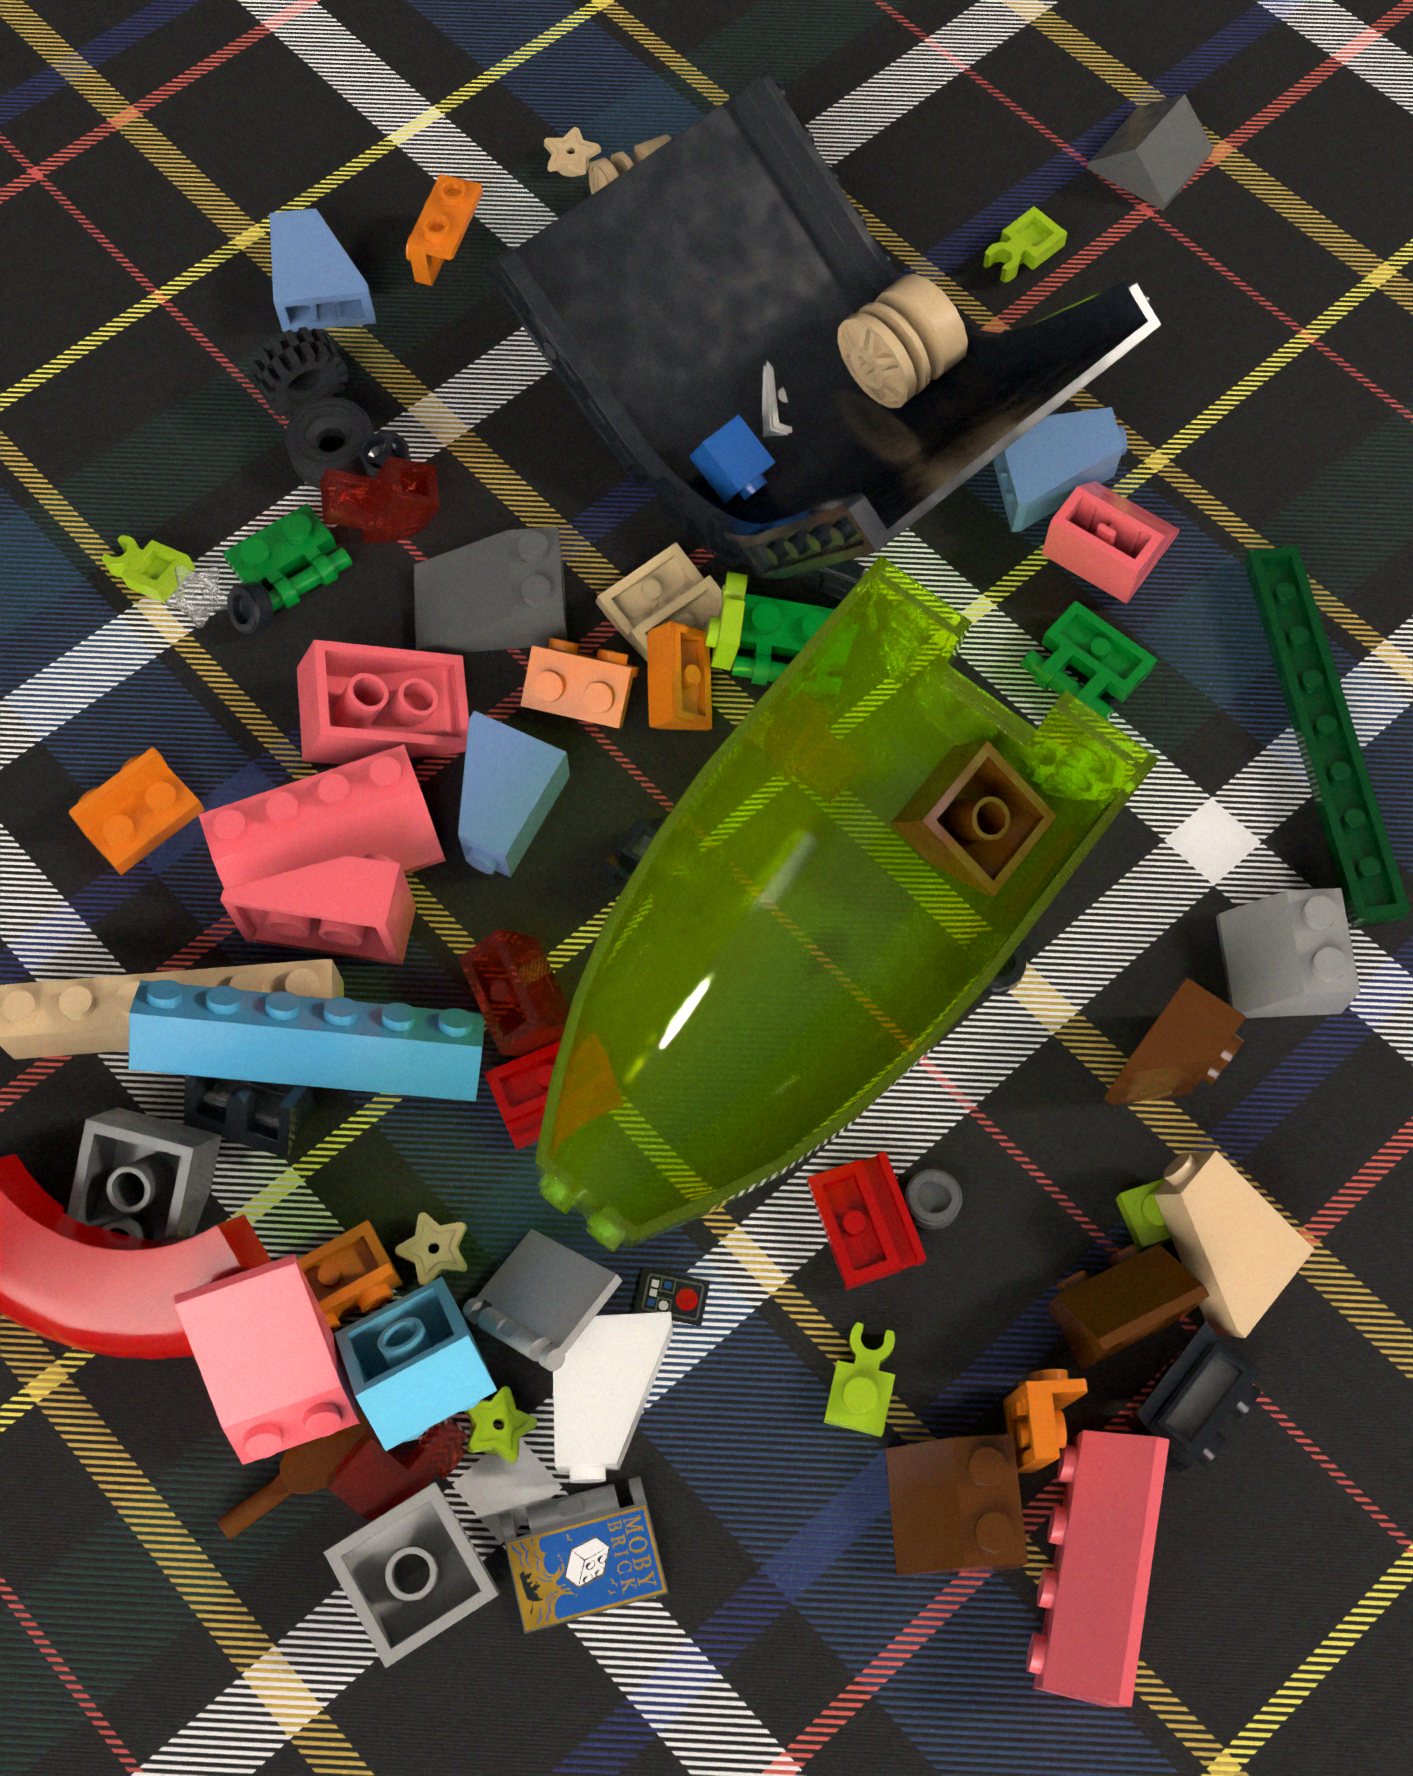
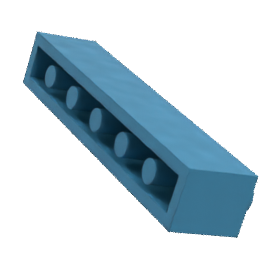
[128,980,485,1102]

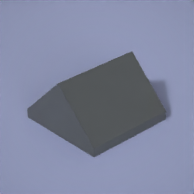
[1087,94,1213,211]

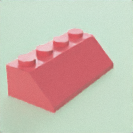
[198,744,446,889]
[1026,1430,1170,1707]

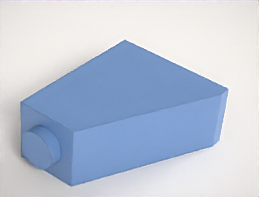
[269,208,376,332]
[993,407,1127,532]
[458,711,570,878]

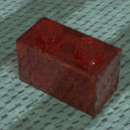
[459,929,579,1056]

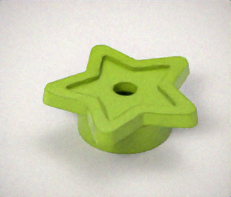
[464,1386,537,1464]

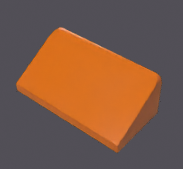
[647,621,712,731]

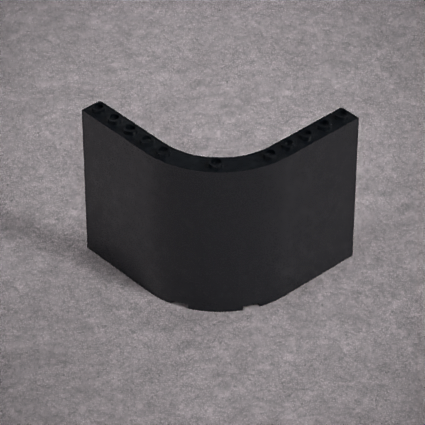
[485,71,1161,579]

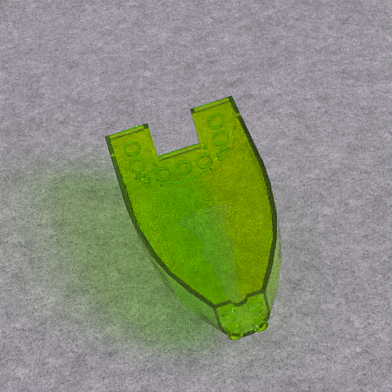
[535,555,1159,1252]

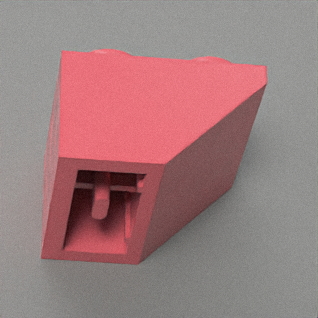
[1042,481,1180,604]

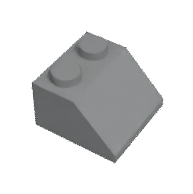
[1216,888,1361,1018]
[323,1482,500,1668]

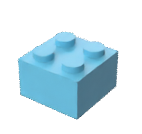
[334,1276,497,1451]

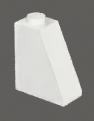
[553,1312,673,1483]

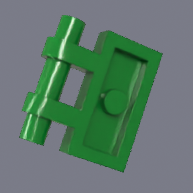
[223,503,353,612]
[731,594,843,694]
[1020,601,1157,726]

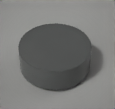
[904,1169,962,1230]

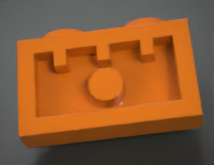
[69,747,205,875]
[1003,1369,1088,1473]

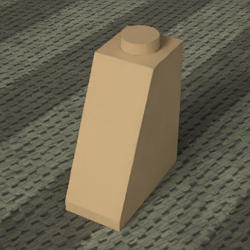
[1154,1150,1314,1338]

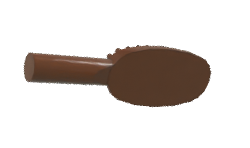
[217,1402,380,1540]

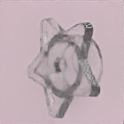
[165,565,228,628]

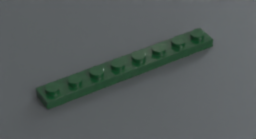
[1244,545,1411,927]

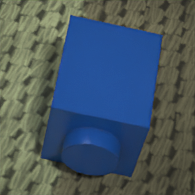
[689,414,775,504]

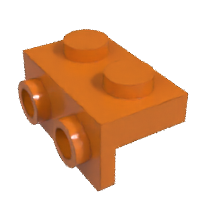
[406,174,483,286]
[520,638,640,728]
[297,1220,403,1333]

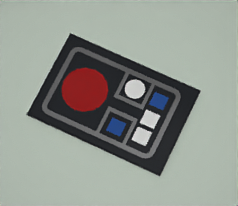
[633,1267,710,1327]

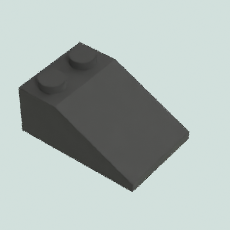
[414,526,568,654]
[67,1107,222,1241]

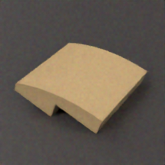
[595,542,722,662]

